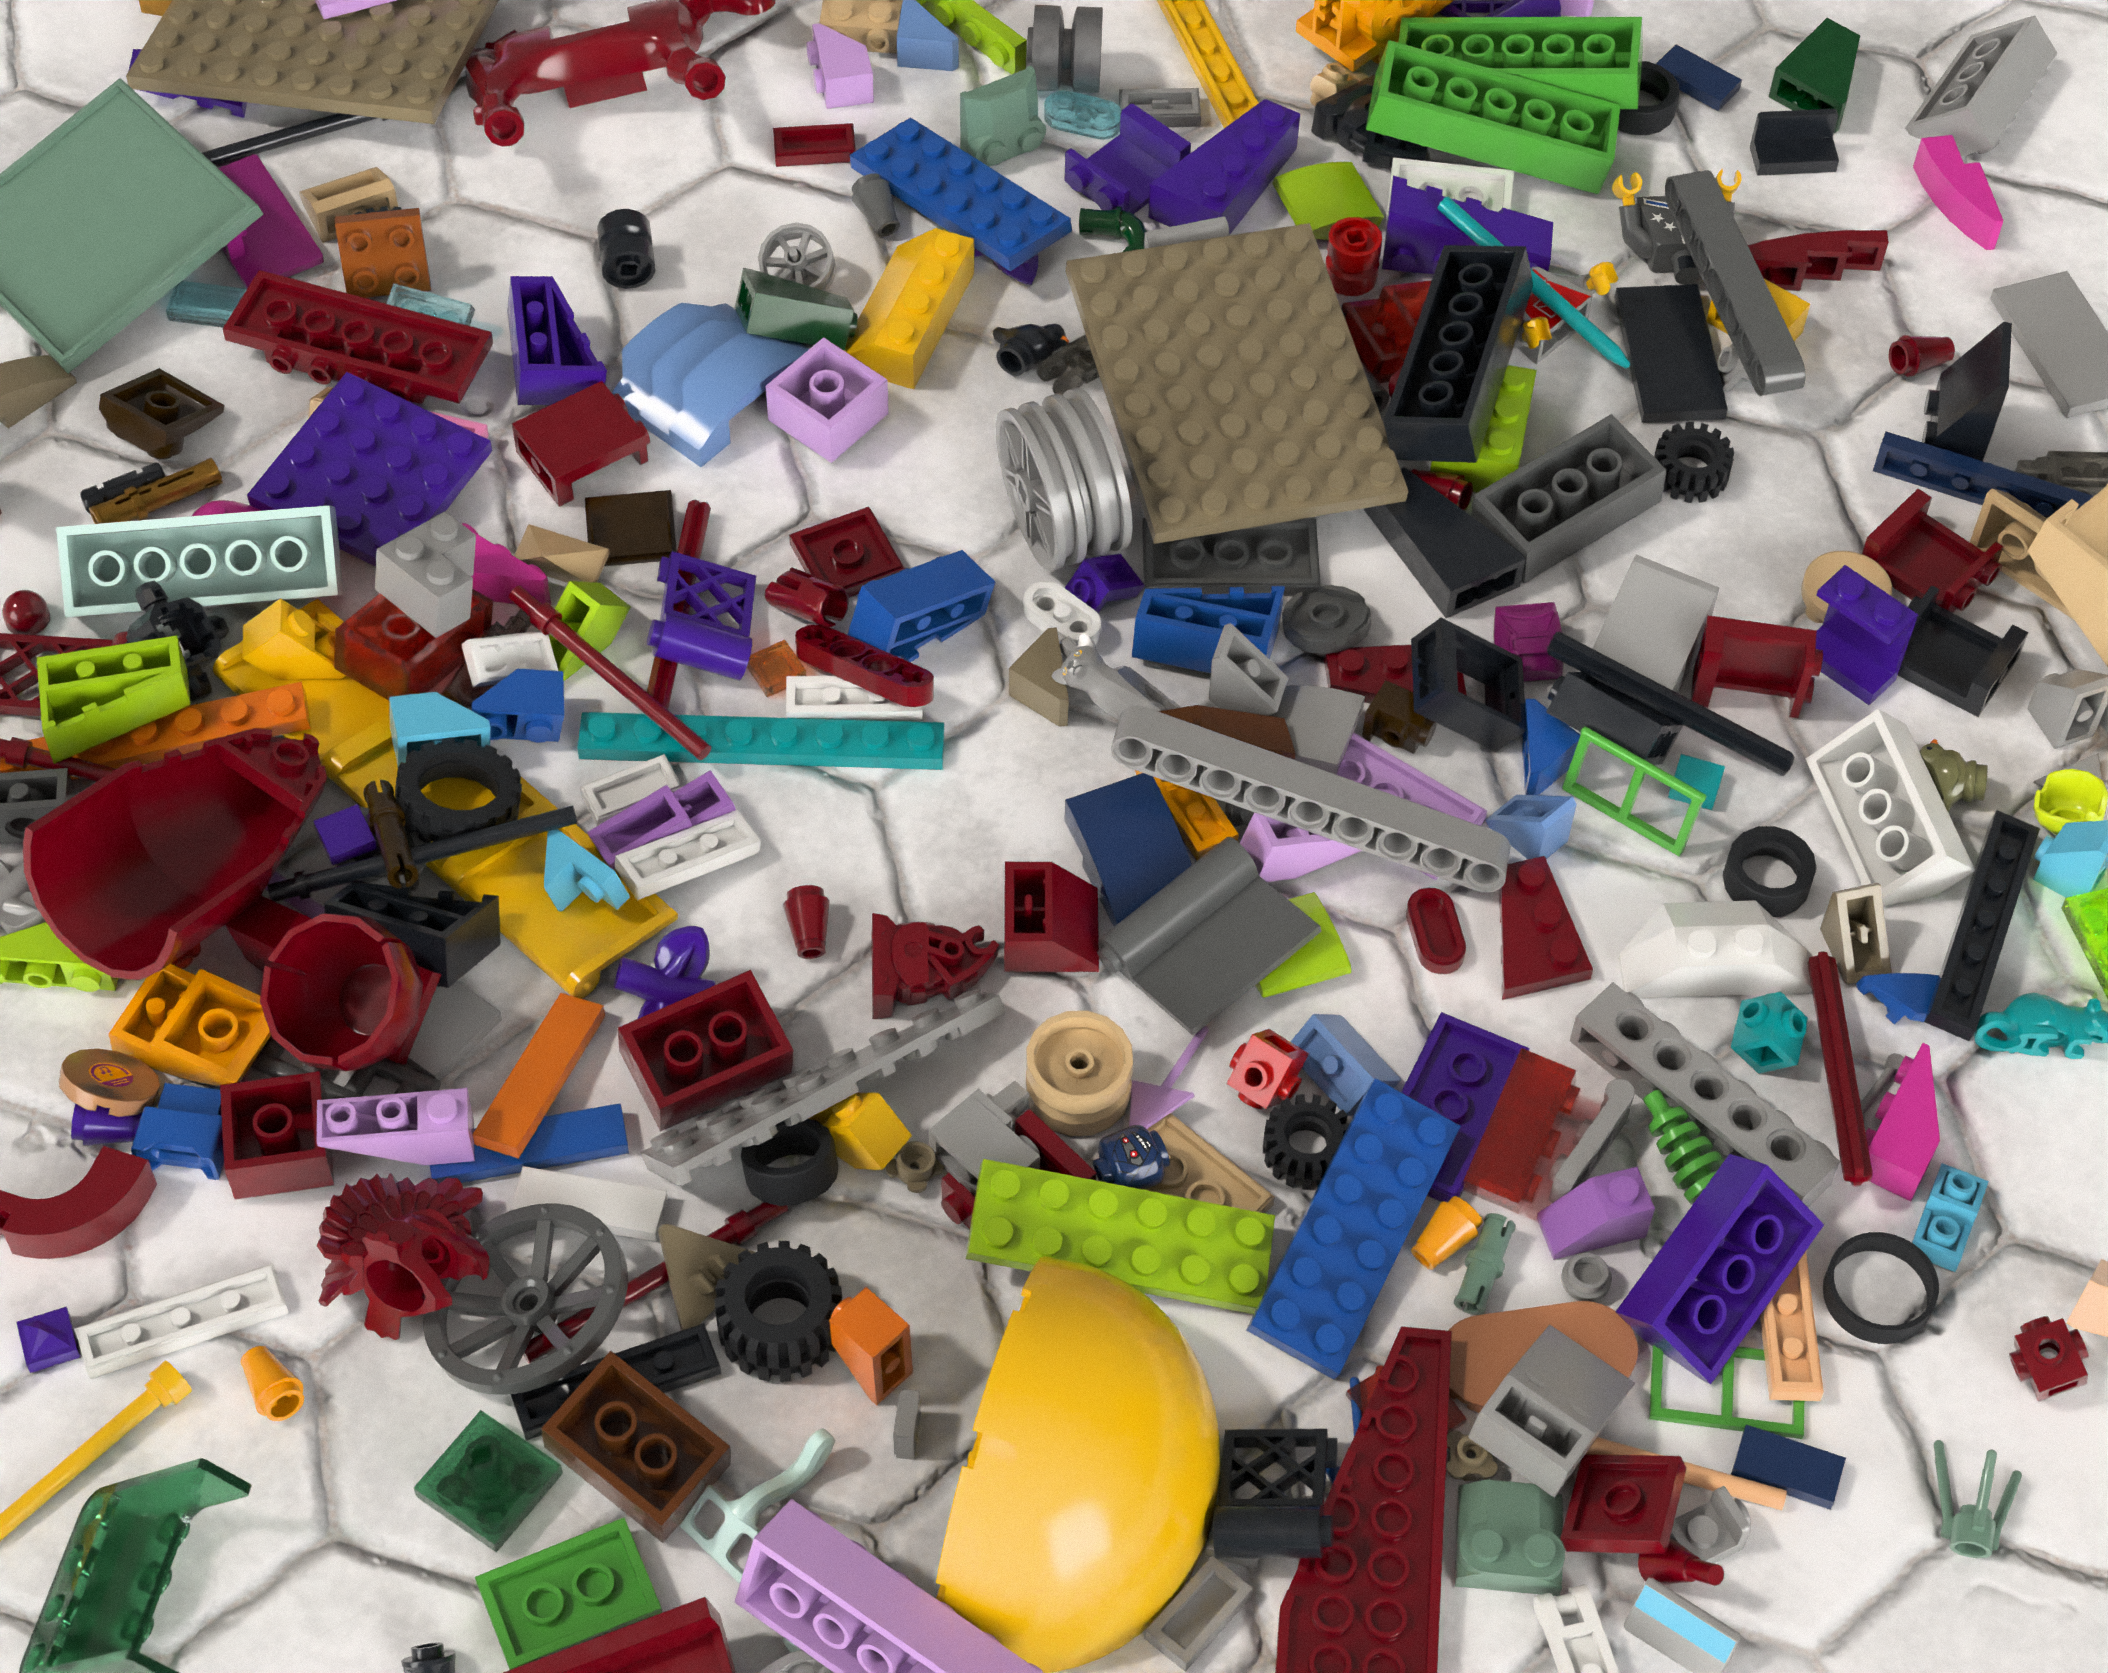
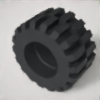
[714,1241,842,1382]

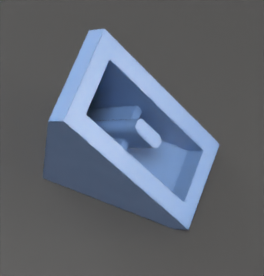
[897,0,959,71]
[1485,795,1577,859]

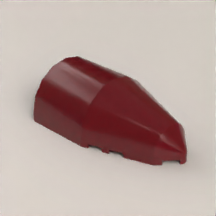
[23,728,327,980]

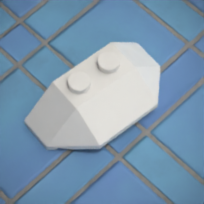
[1619,900,1812,998]

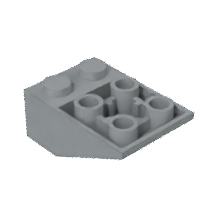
[1468,1325,1635,1498]

